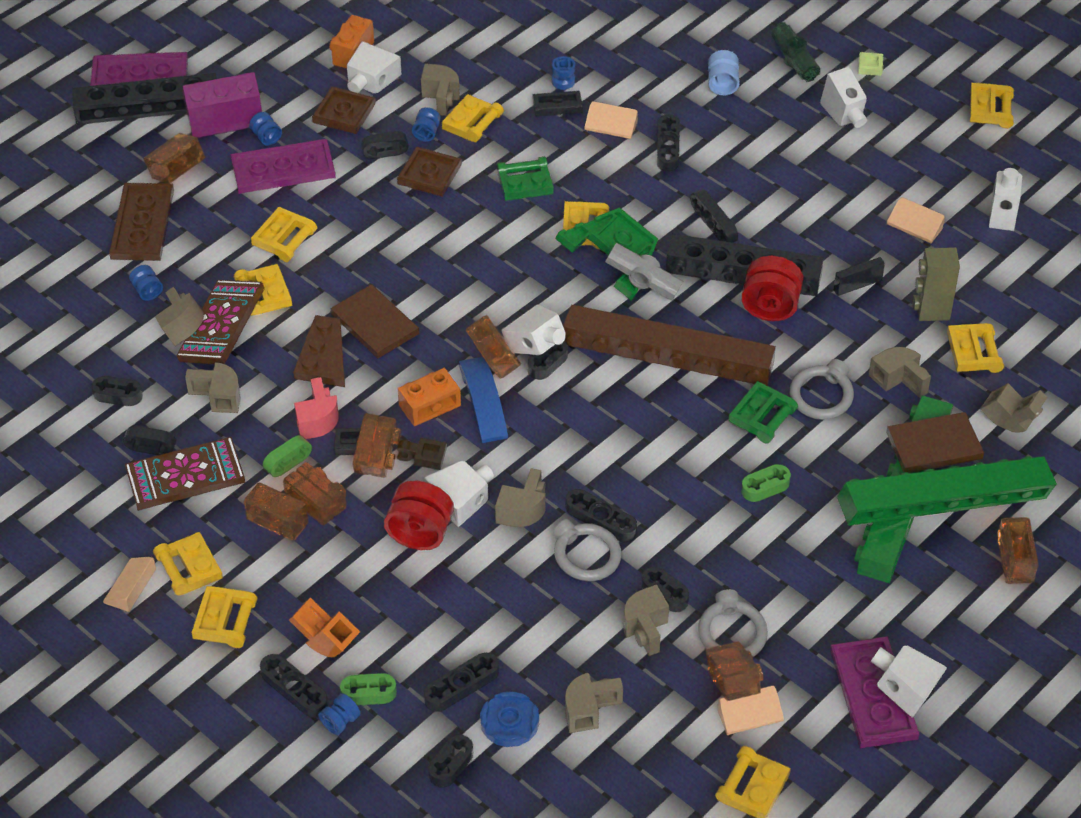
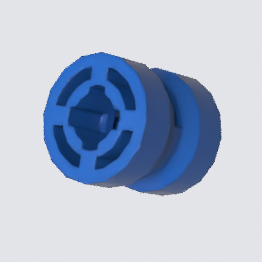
[552,56,575,90]
[412,107,441,142]
[249,112,282,145]
[129,265,163,301]
[318,694,361,735]

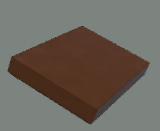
[330,284,419,359]
[886,412,984,473]

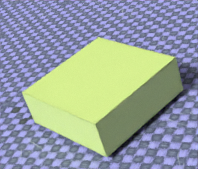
[858,52,883,76]

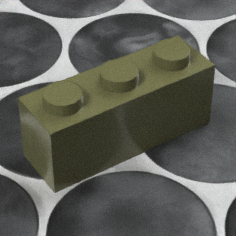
[912,248,960,321]

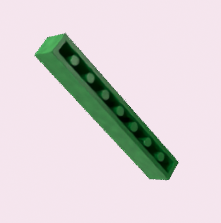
[854,395,953,584]
[837,456,1057,526]

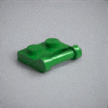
[497,156,553,201]
[729,381,798,444]

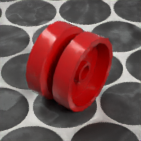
[741,255,803,322]
[384,481,454,550]

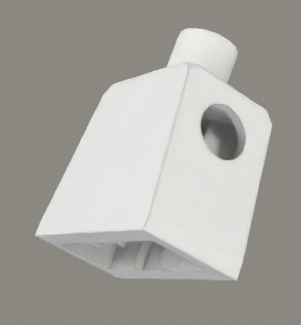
[347,42,401,93]
[820,66,867,128]
[989,168,1022,231]
[501,305,566,355]
[424,461,494,527]
[871,646,947,718]

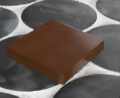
[312,87,376,134]
[397,147,462,197]

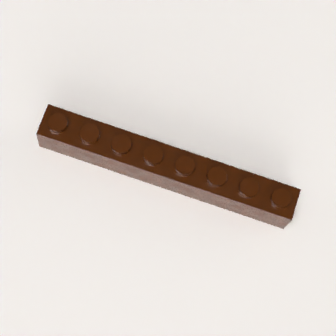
[563,304,776,386]

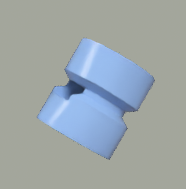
[708,50,739,95]

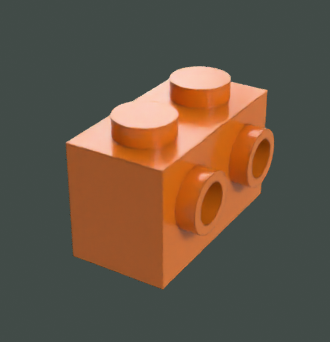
[330,15,374,69]
[398,368,461,426]

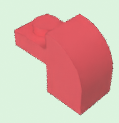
[294,377,339,439]

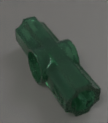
[771,22,820,82]

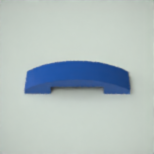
[459,357,508,443]

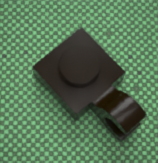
[397,438,447,470]

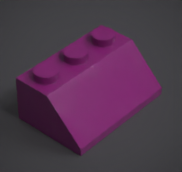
[182,72,262,139]

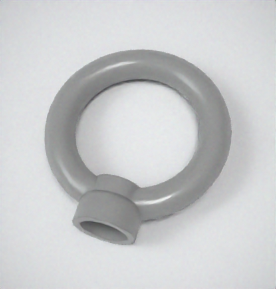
[790,359,854,420]
[553,518,621,581]
[698,589,768,661]

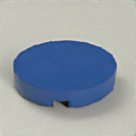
[480,691,540,747]

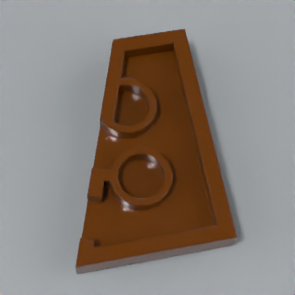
[293,315,345,387]

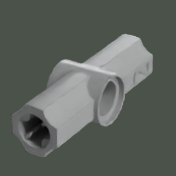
[606,243,684,300]

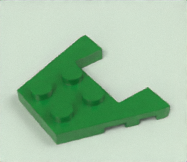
[555,207,658,301]

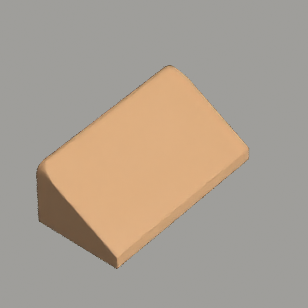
[585,101,638,139]
[887,197,945,243]
[103,557,156,612]
[718,686,784,735]

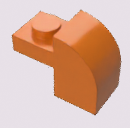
[289,597,360,657]

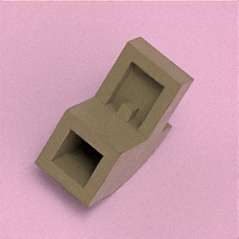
[421,64,460,116]
[155,287,204,346]
[869,347,931,398]
[185,362,241,413]
[980,383,1048,433]
[495,468,546,527]
[624,585,669,656]
[565,673,623,733]

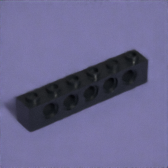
[72,73,217,125]
[666,233,824,297]

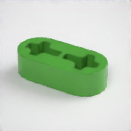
[263,435,312,477]
[741,464,791,502]
[340,673,397,705]

